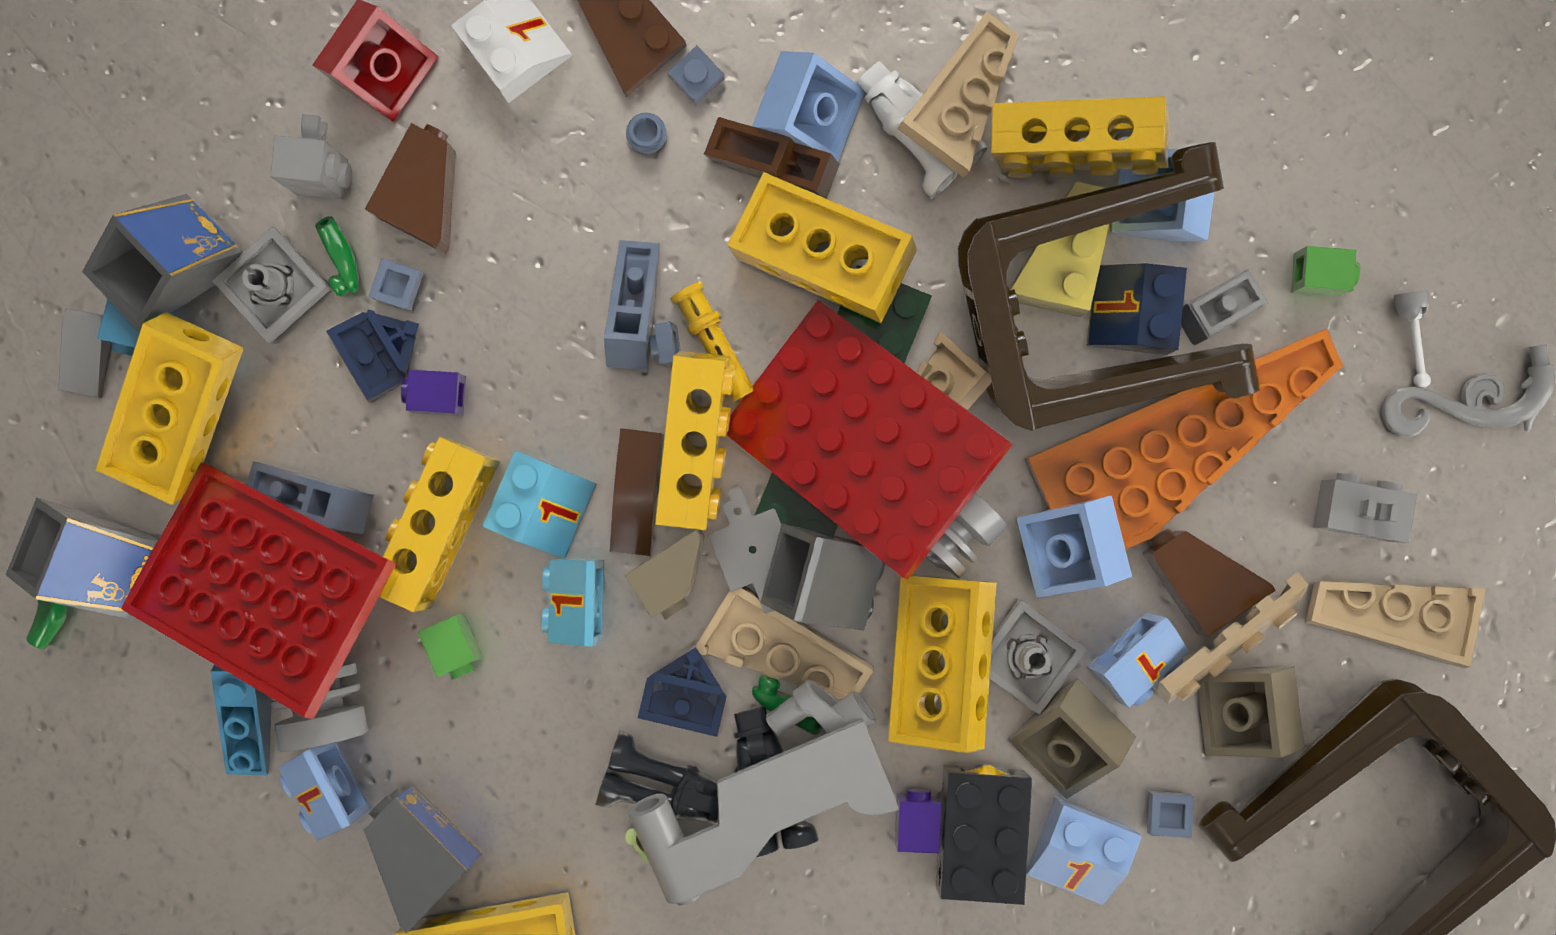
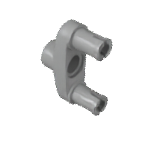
[766,680,876,736]

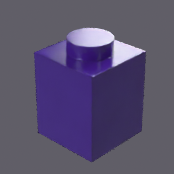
[401,369,466,416]
[895,788,941,854]

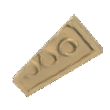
[898,11,1019,178]
[916,332,992,410]
[1306,581,1486,668]
[694,586,874,700]

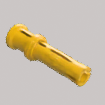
[670,281,753,402]

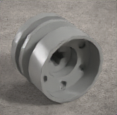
[926,493,1008,579]
[270,663,369,752]

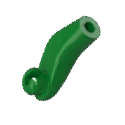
[315,216,360,297]
[26,600,67,649]
[752,675,823,735]

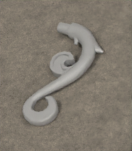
[1381,344,1555,437]

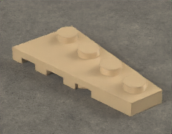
[1157,572,1309,704]

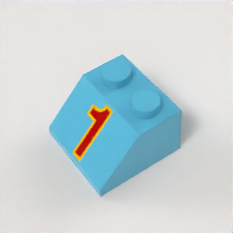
[482,450,597,558]
[541,559,604,647]

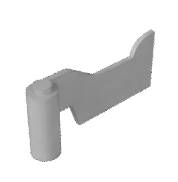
[628,719,899,906]

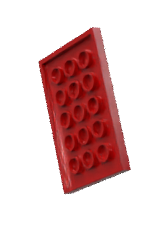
[726,300,1012,580]
[120,462,397,719]

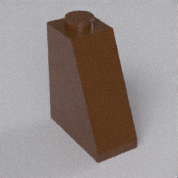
[365,123,456,254]
[1142,528,1276,637]

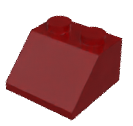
[312,0,438,122]

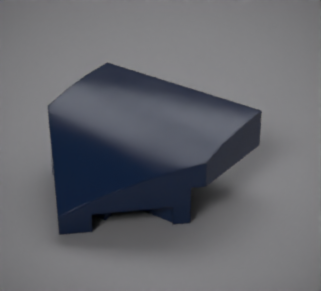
[326,309,419,403]
[637,647,727,737]

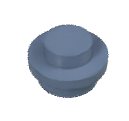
[626,113,667,154]

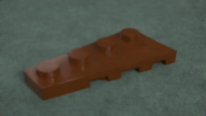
[577,0,687,97]

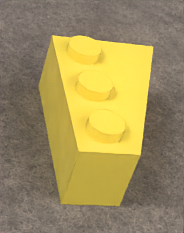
[1009,181,1109,317]

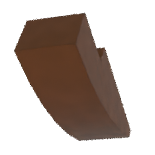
[704,117,840,199]
[610,428,664,556]

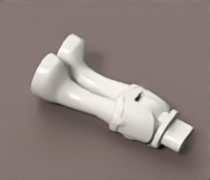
[857,61,988,199]

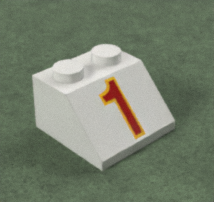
[451,0,572,103]

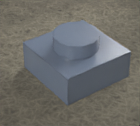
[667,45,725,105]
[368,258,424,311]
[650,321,680,368]
[1147,791,1194,838]

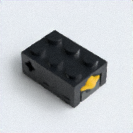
[936,765,1032,905]

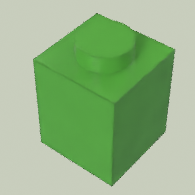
[1291,246,1360,297]
[418,613,483,680]

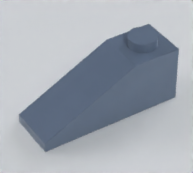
[604,240,660,370]
[246,461,374,534]

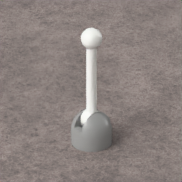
[1394,290,1431,389]

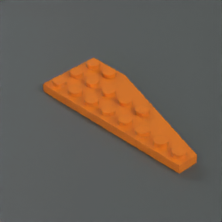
[1026,329,1343,550]

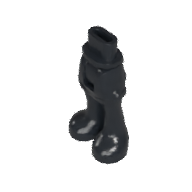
[733,707,819,857]
[595,730,719,825]

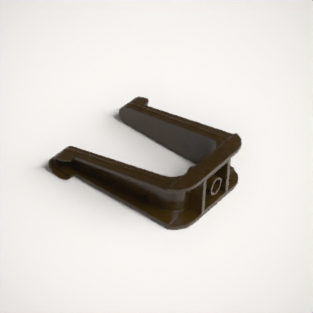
[958,142,1260,431]
[1199,679,1556,935]

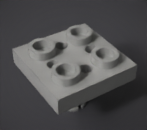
[212,227,331,343]
[990,599,1088,715]

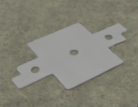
[708,486,781,614]

